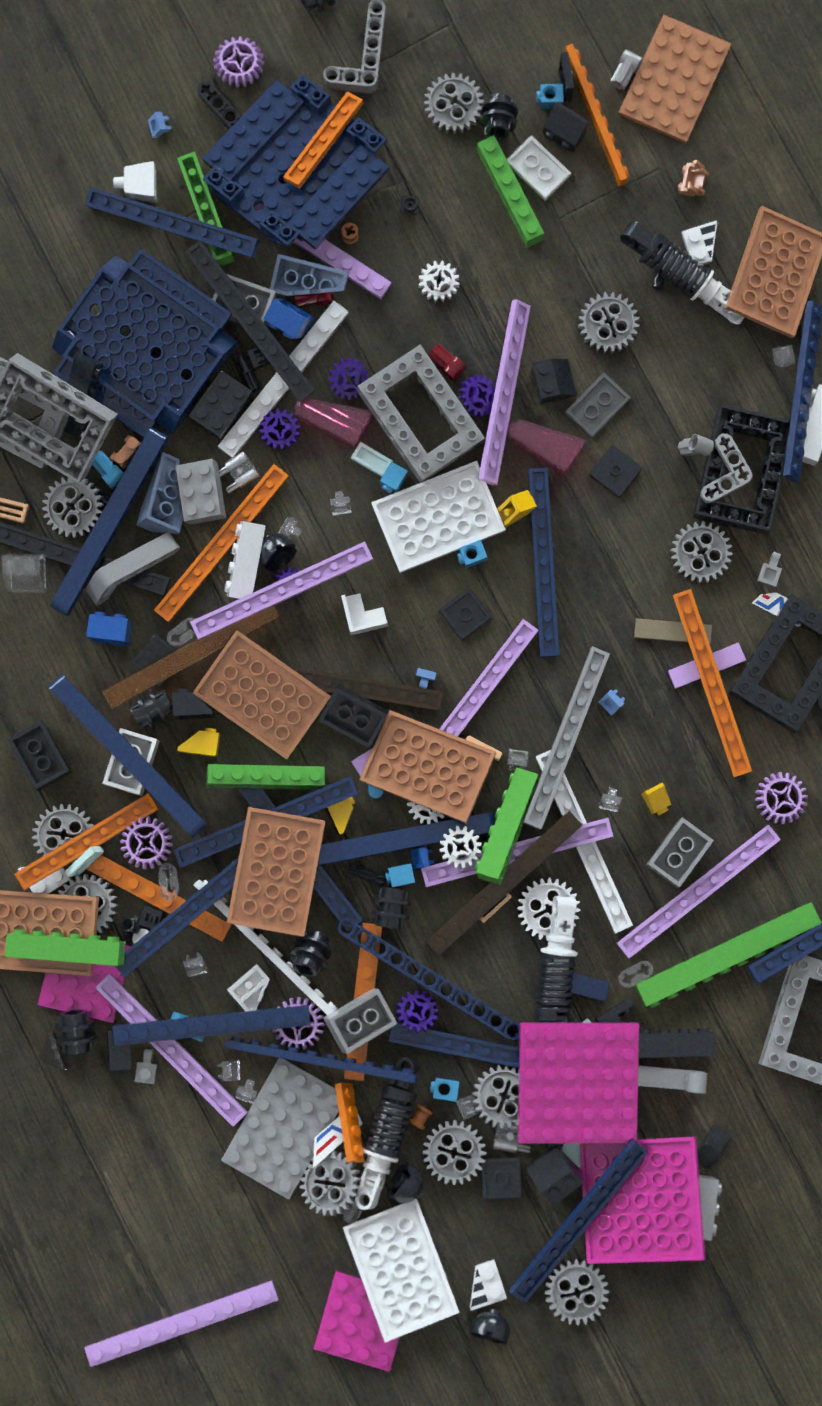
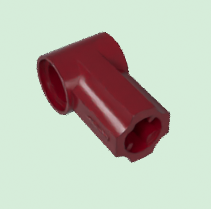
[295,292,333,307]
[428,343,467,381]

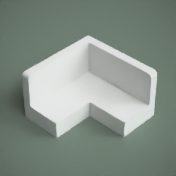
[341,593,388,635]

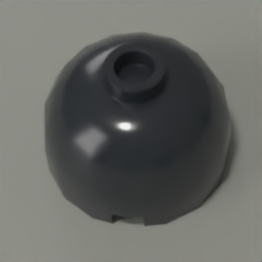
[259,533,297,571]
[387,1162,424,1203]
[470,1309,510,1344]

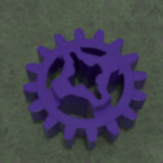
[328,358,369,400]
[458,375,496,417]
[259,409,301,451]
[396,990,438,1034]

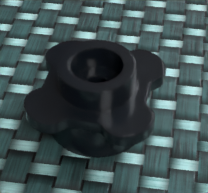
[400,195,420,215]
[121,915,140,937]

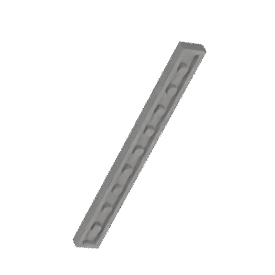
[522,646,610,830]

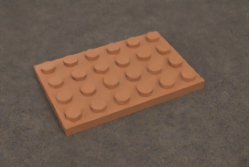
[618,15,731,144]
[725,206,822,338]
[193,630,331,759]
[359,710,497,824]
[227,807,325,937]
[0,890,99,976]

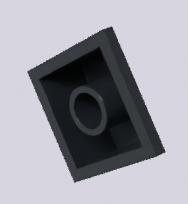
[542,101,588,153]
[531,358,577,404]
[172,689,215,720]
[526,1145,584,1206]

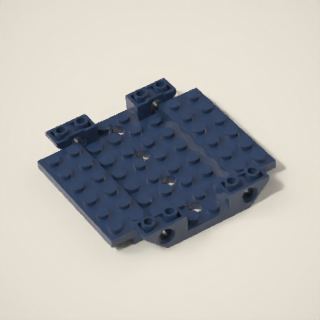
[202,74,389,250]
[52,249,238,438]

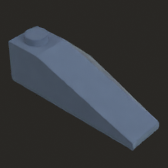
[270,254,349,296]
[136,452,183,534]

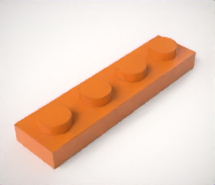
[335,1083,365,1163]

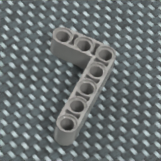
[323,0,385,93]
[85,532,180,606]
[638,1065,707,1093]

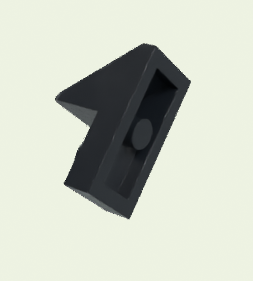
[595,998,634,1023]
[697,1124,731,1169]

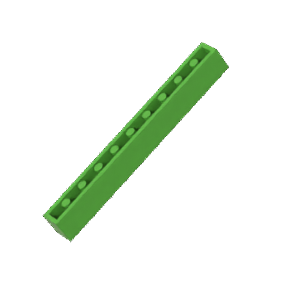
[635,902,821,1008]

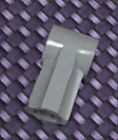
[610,50,642,90]
[678,434,714,456]

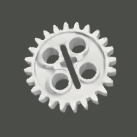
[517,878,580,941]

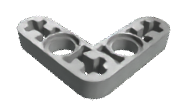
[700,434,752,503]

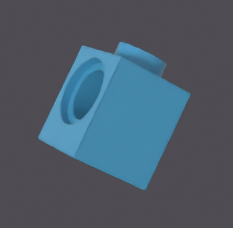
[536,84,563,109]
[380,461,408,494]
[457,540,488,568]
[385,863,415,888]
[430,1077,459,1102]

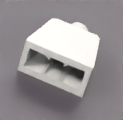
[113,162,156,202]

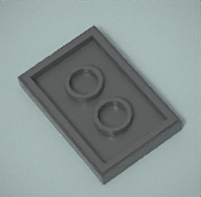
[565,373,631,439]

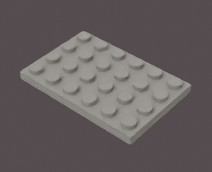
[221,1058,339,1200]

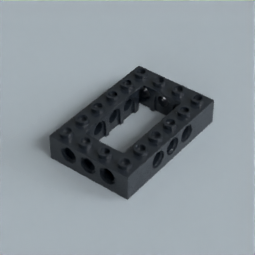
[693,404,790,535]
[729,594,822,734]

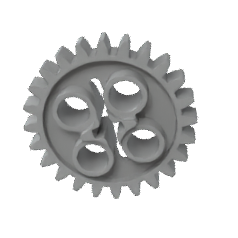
[424,73,484,134]
[578,292,639,353]
[42,477,104,538]
[670,521,733,584]
[32,804,94,867]
[58,874,118,935]
[472,1065,519,1130]
[423,1120,487,1185]
[300,1151,362,1216]
[545,1258,609,1325]

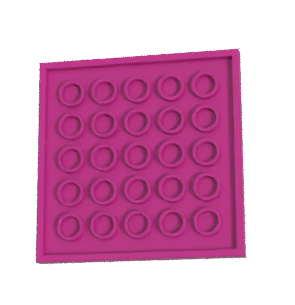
[518,1023,639,1144]
[579,1137,705,1264]

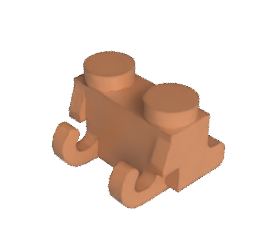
[678,160,709,196]
[109,435,141,469]

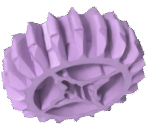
[214,36,264,88]
[755,772,808,824]
[120,817,173,869]
[272,997,325,1050]

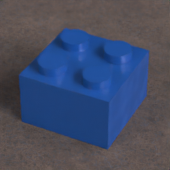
[263,298,315,339]
[86,612,133,647]

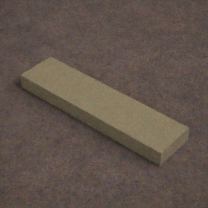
[634,618,712,644]

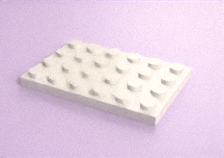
[371,461,506,573]
[343,1198,459,1342]

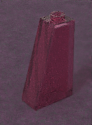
[293,398,373,449]
[507,419,586,476]

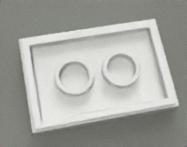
[507,135,571,201]

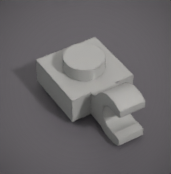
[757,552,782,587]
[135,1049,158,1084]

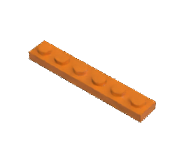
[283,92,363,189]

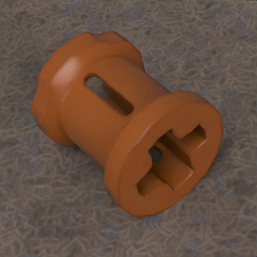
[341,223,359,245]
[409,1104,433,1130]

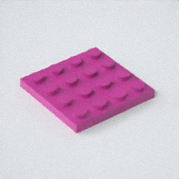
[38,939,131,1023]
[314,1270,399,1372]

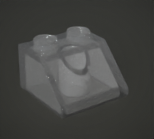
[2,554,46,593]

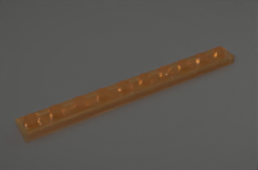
[102,606,280,709]

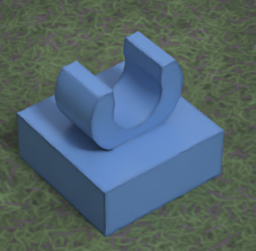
[148,112,172,138]
[416,668,436,689]
[599,689,625,716]

